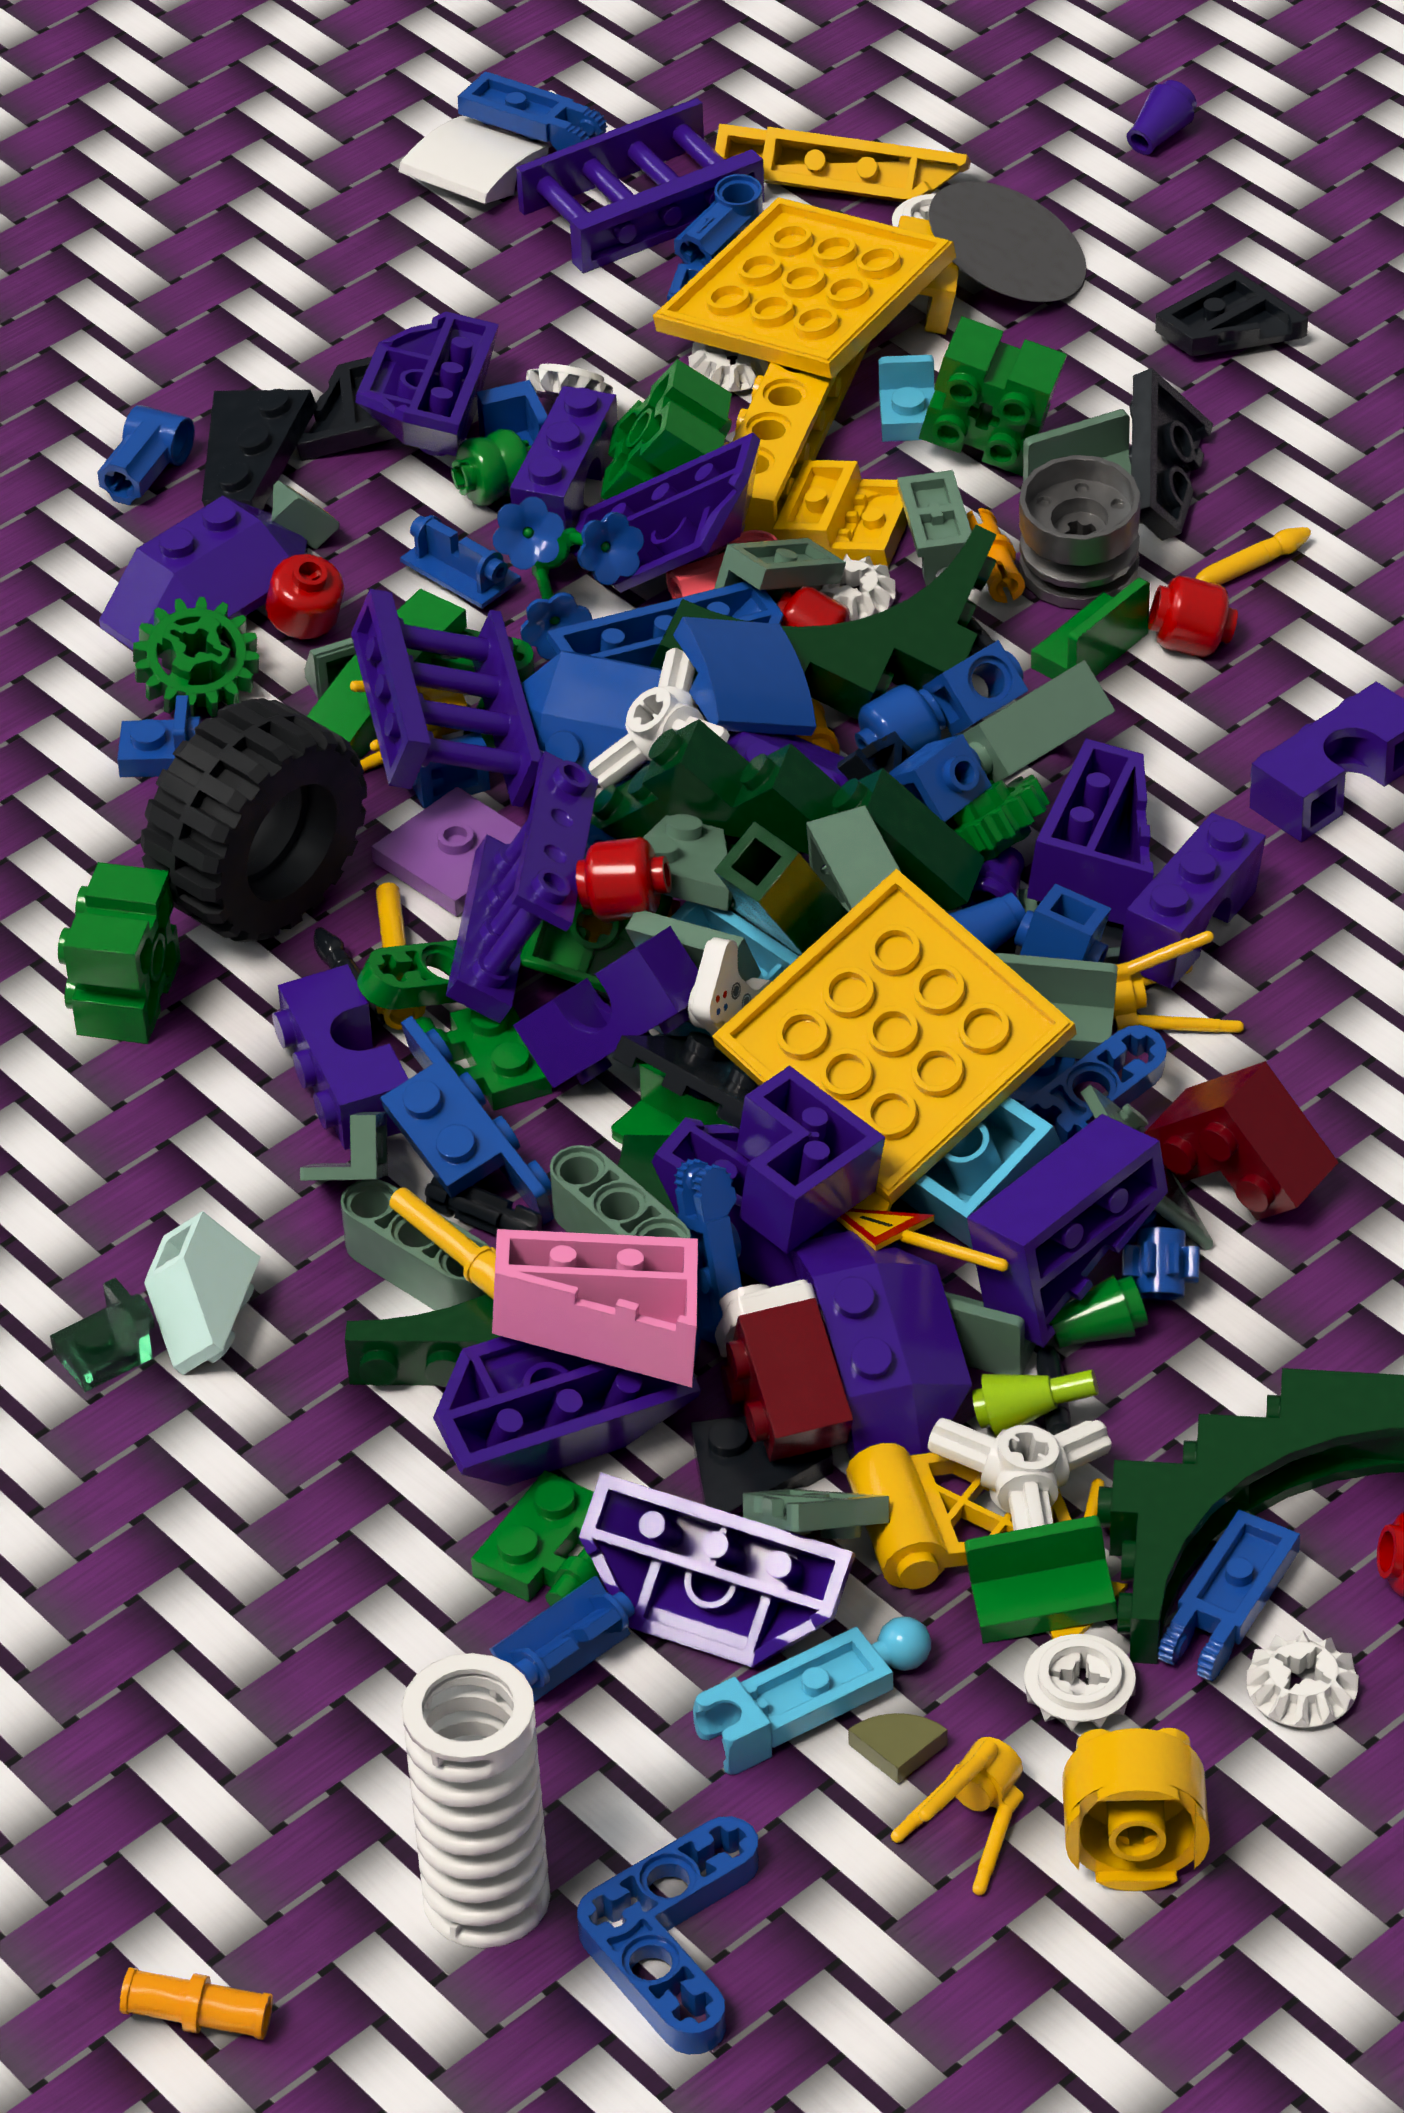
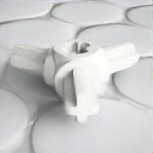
[588,648,730,789]
[928,1418,1112,1531]

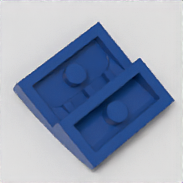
[673,617,816,736]

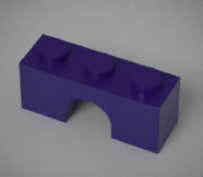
[510,386,618,530]
[1249,681,1404,843]
[1118,813,1266,989]
[513,926,699,1088]
[272,964,408,1150]

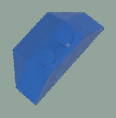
[547,581,783,666]
[521,651,708,787]

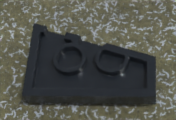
[1129,368,1213,541]
[202,389,318,510]
[612,1031,759,1129]

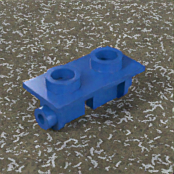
[400,515,521,609]
[489,1576,635,1702]

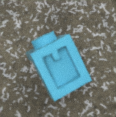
[878,355,935,442]

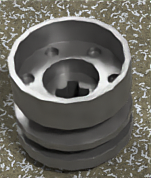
[1019,455,1140,609]

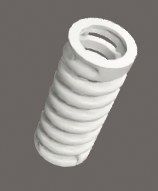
[401,1653,551,1948]

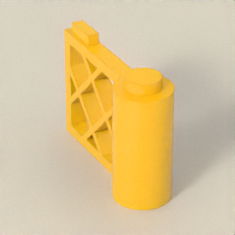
[846,1443,1072,1589]

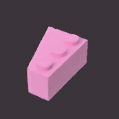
[492,1229,698,1388]

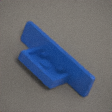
[380,1016,554,1225]

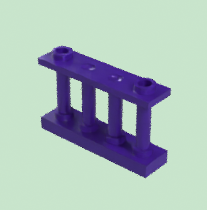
[516,98,765,274]
[351,588,544,807]
[446,751,598,1023]

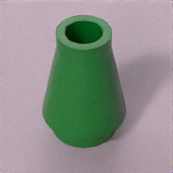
[1049,1275,1148,1349]

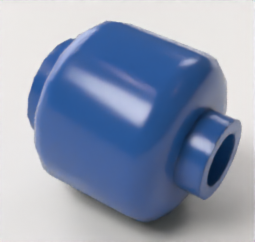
[854,684,946,752]

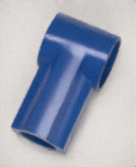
[674,174,763,266]
[97,405,195,505]

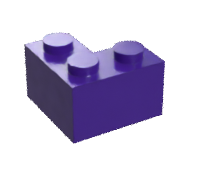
[736,1065,885,1254]

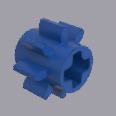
[1122,1227,1200,1300]

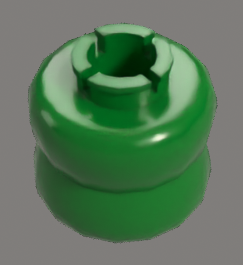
[451,429,531,506]

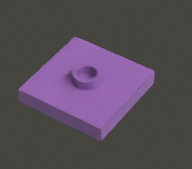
[371,787,521,916]

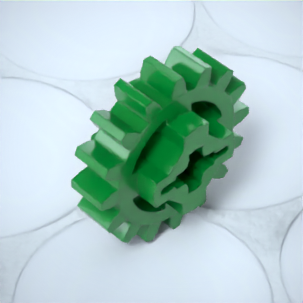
[133,597,259,717]
[945,775,1050,862]

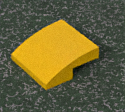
[773,460,908,567]

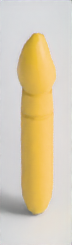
[1195,527,1311,585]

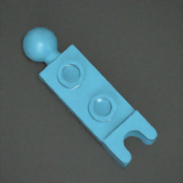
[693,1617,932,1775]

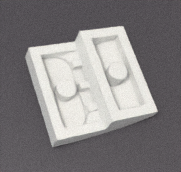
[399,115,549,204]

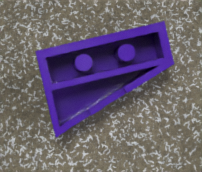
[1027,738,1154,925]
[967,1114,1168,1348]

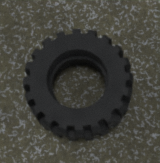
[141,698,367,942]

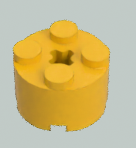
[1062,1728,1210,1891]

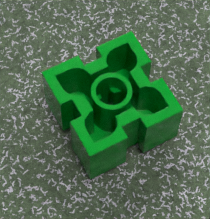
[919,316,1067,476]
[600,359,732,500]
[58,862,181,1044]

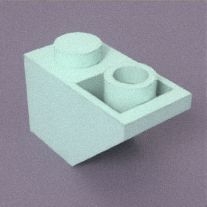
[144,1211,260,1375]

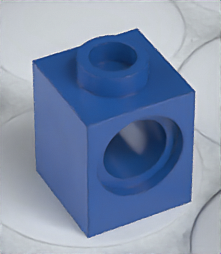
[922,640,1029,737]

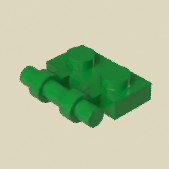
[415,1004,552,1111]
[471,1470,600,1606]

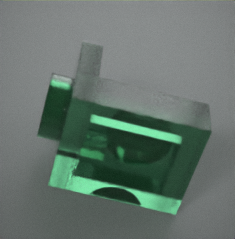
[50,1278,155,1392]

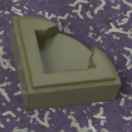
[848,1713,948,1784]

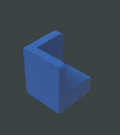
[476,380,548,446]

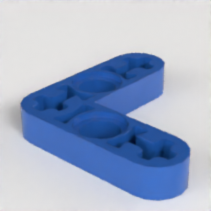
[1021,1025,1167,1243]
[577,1816,759,2055]

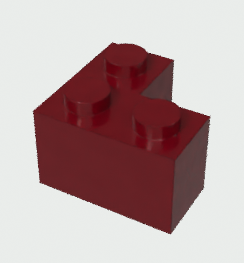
[1144,1061,1339,1220]
[721,1298,853,1462]

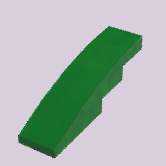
[307,589,467,760]

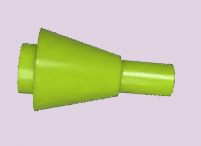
[972,1369,1099,1438]

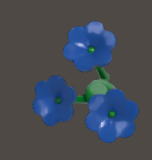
[492,497,644,660]

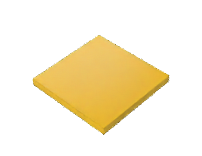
[653,197,956,379]
[712,868,1077,1205]

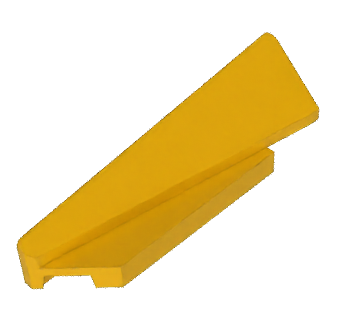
[715,123,971,202]

